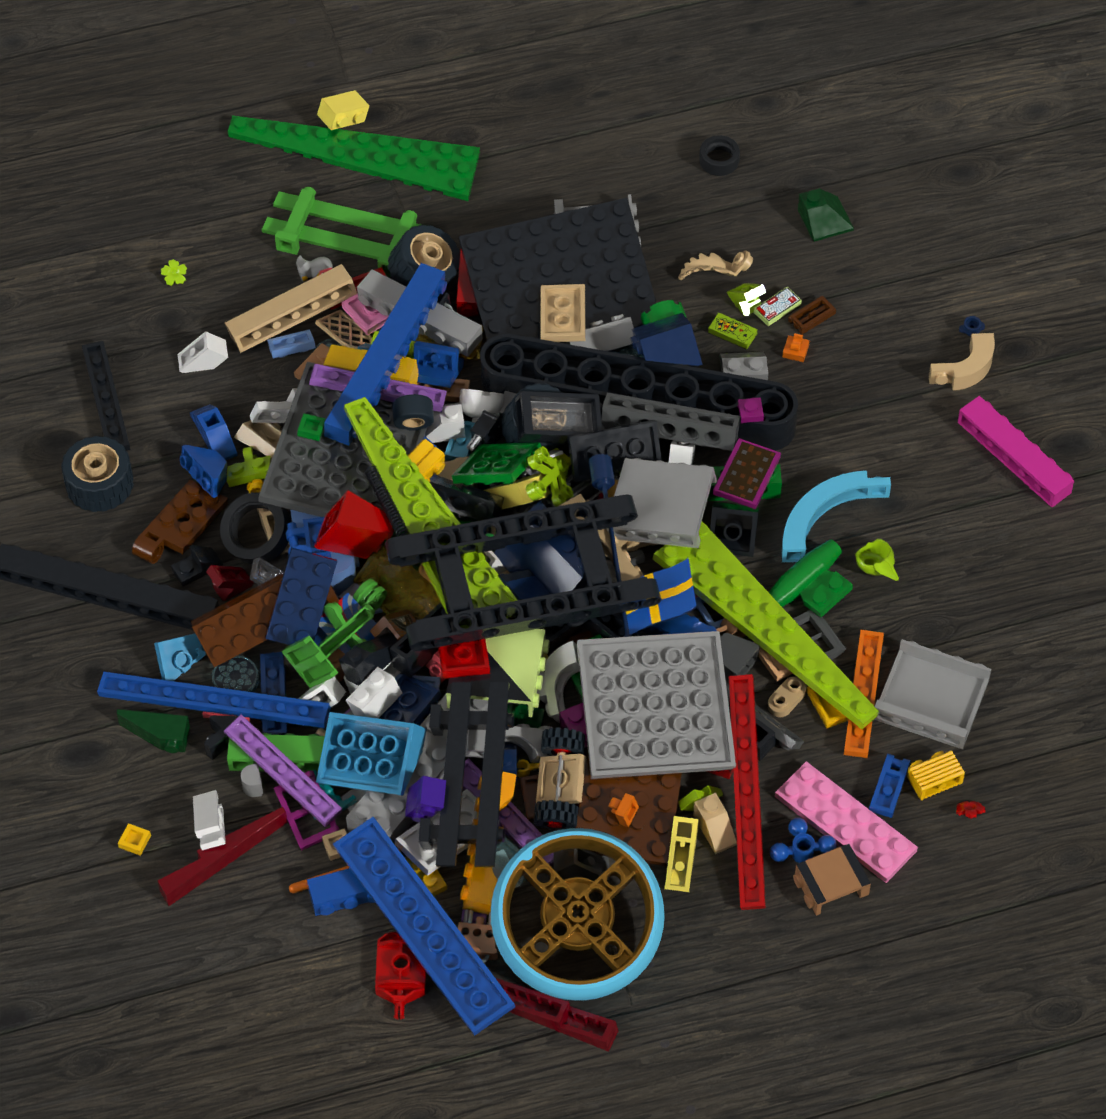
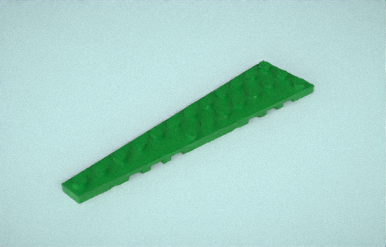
[228,115,480,201]

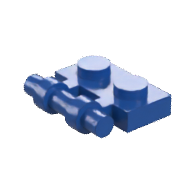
[286,517,331,558]

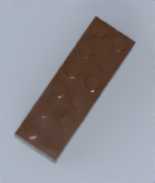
[191,573,339,667]

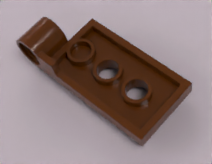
[132,480,228,564]

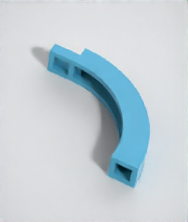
[782,471,891,562]

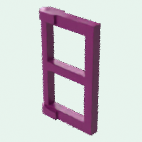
[274,771,340,851]

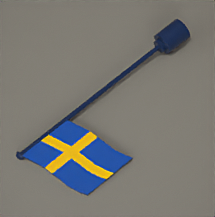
[589,454,697,637]

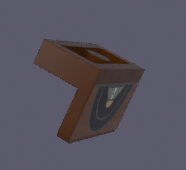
[370,609,416,640]

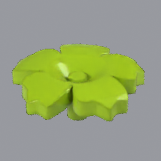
[161,259,187,286]

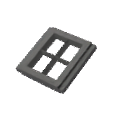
[793,610,846,660]

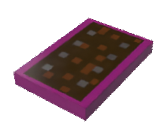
[713,438,781,509]

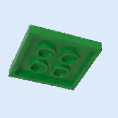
[451,442,541,485]

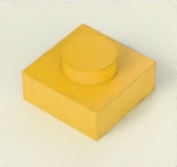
[118,823,151,856]

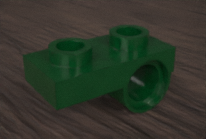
[508,702,546,728]

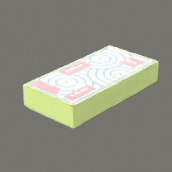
[754,287,802,326]

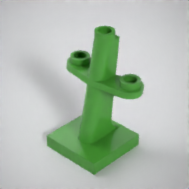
[281,602,375,688]

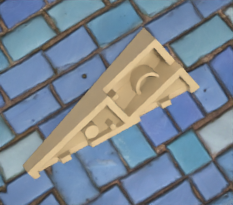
[234,420,282,458]

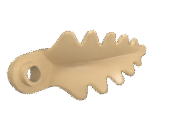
[678,250,753,280]

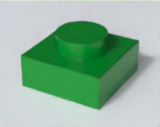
[297,413,326,441]

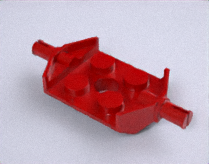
[375,931,426,1020]

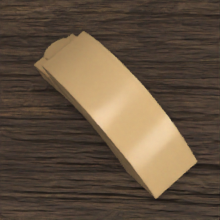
[929,333,995,390]

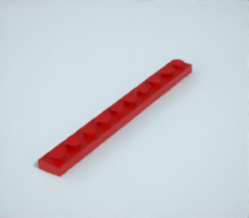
[729,674,766,910]

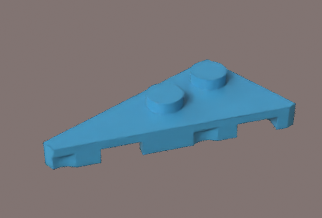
[154,633,206,681]

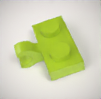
[226,446,272,487]

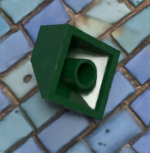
[798,188,854,242]

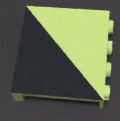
[446,629,550,717]

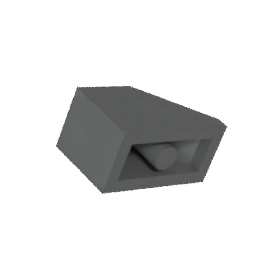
[554,849,609,881]

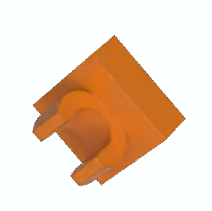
[782,333,810,362]
[608,793,639,828]

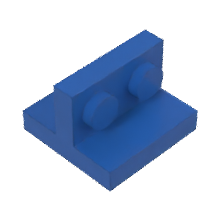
[414,341,464,388]

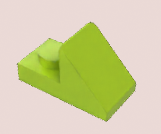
[727,283,766,316]

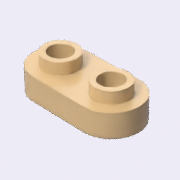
[768,677,806,717]

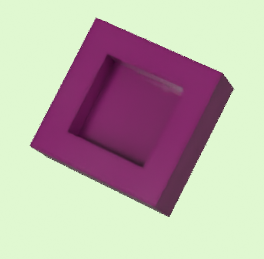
[738,398,764,423]

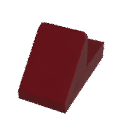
[206,565,254,601]

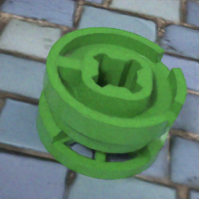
[353,579,387,611]

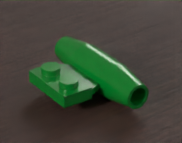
[769,539,853,618]

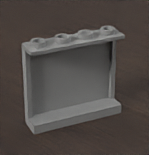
[607,458,717,548]
[874,639,991,749]

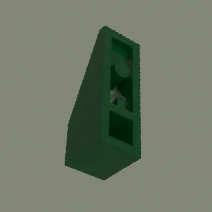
[117,709,190,753]

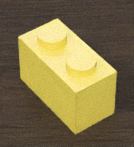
[317,90,369,130]

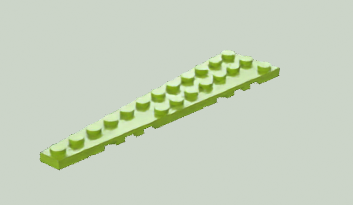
[344,397,518,629]
[653,521,879,729]

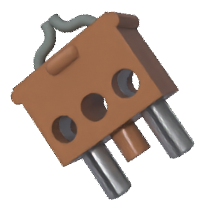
[458,909,498,963]

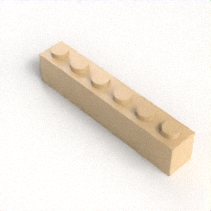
[225,264,357,353]

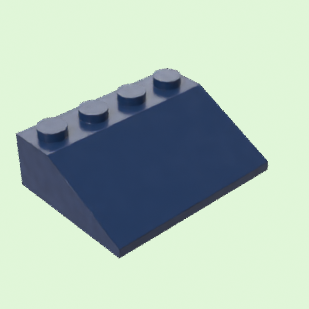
[494,501,587,594]

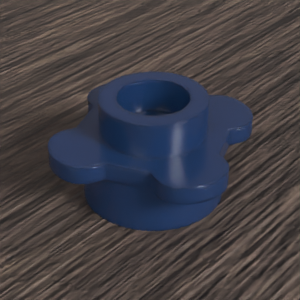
[959,316,985,337]

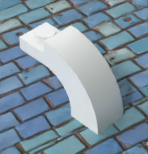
[537,641,580,723]

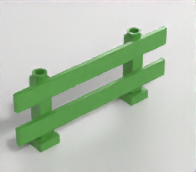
[262,187,421,277]

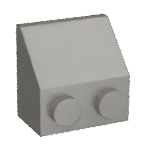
[719,352,768,380]

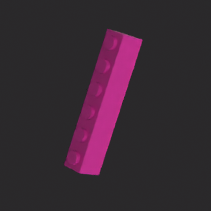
[958,396,1074,507]

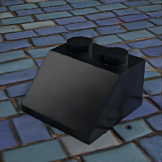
[710,502,759,557]

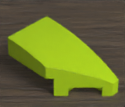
[678,785,723,811]

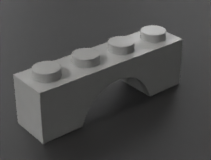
[466,724,553,763]

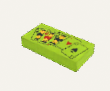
[708,313,758,349]

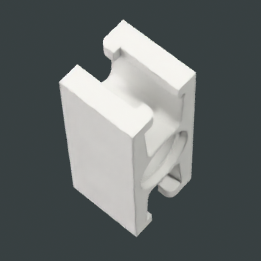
[193,790,225,850]

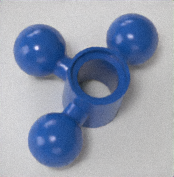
[770,818,837,863]

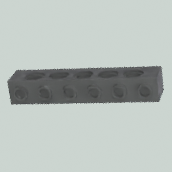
[601,393,740,451]

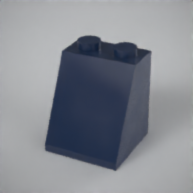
[630,313,703,366]

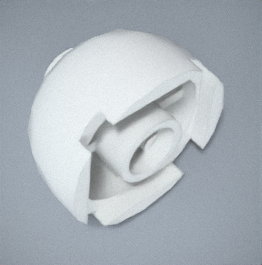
[460,389,504,423]

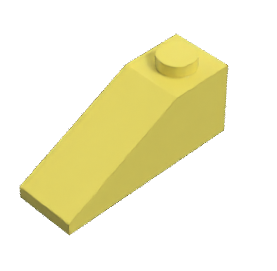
[483,473,550,510]
[665,816,699,892]

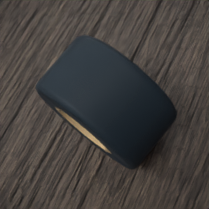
[392,394,434,431]

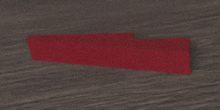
[157,807,288,906]
[496,978,619,1052]

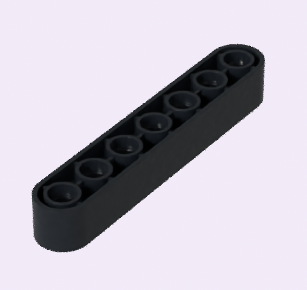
[480,334,798,451]

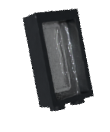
[515,391,605,444]

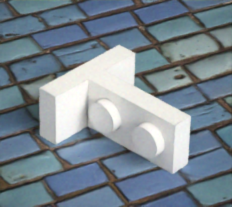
[250,388,297,423]

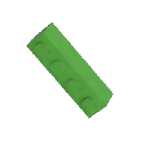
[227,733,325,772]

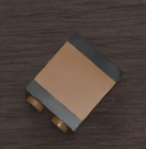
[793,844,871,916]

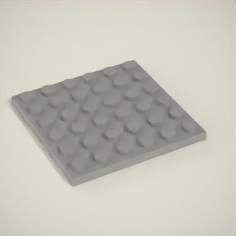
[577,631,736,779]

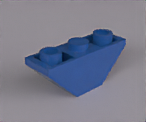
[190,404,238,460]
[180,445,227,498]

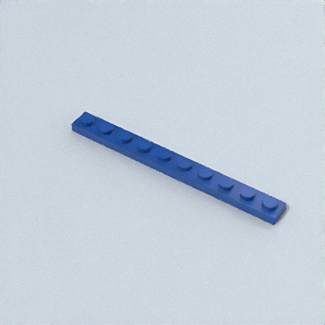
[97,672,331,728]

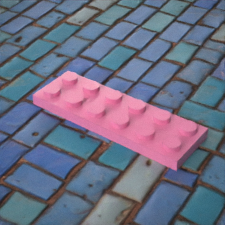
[775,761,918,883]

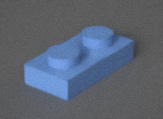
[267,329,316,358]

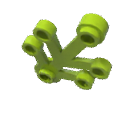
[526,446,574,507]

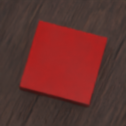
[438,639,490,679]

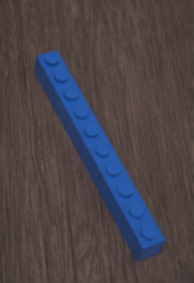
[324,263,447,446]

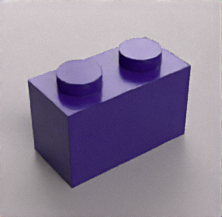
[405,776,446,822]

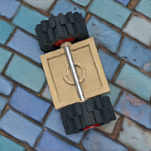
[533,728,586,830]

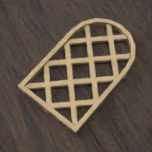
[315,309,372,349]

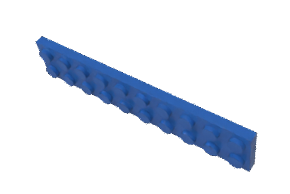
[333,817,515,1036]

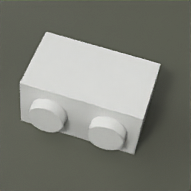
[346,667,402,718]

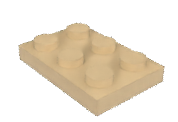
[541,284,586,342]

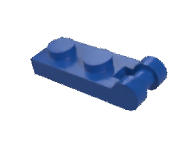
[869,754,911,818]

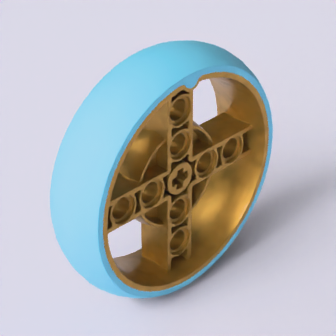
[491,828,664,1001]

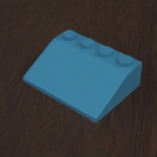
[316,712,427,796]

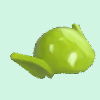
[855,539,899,581]

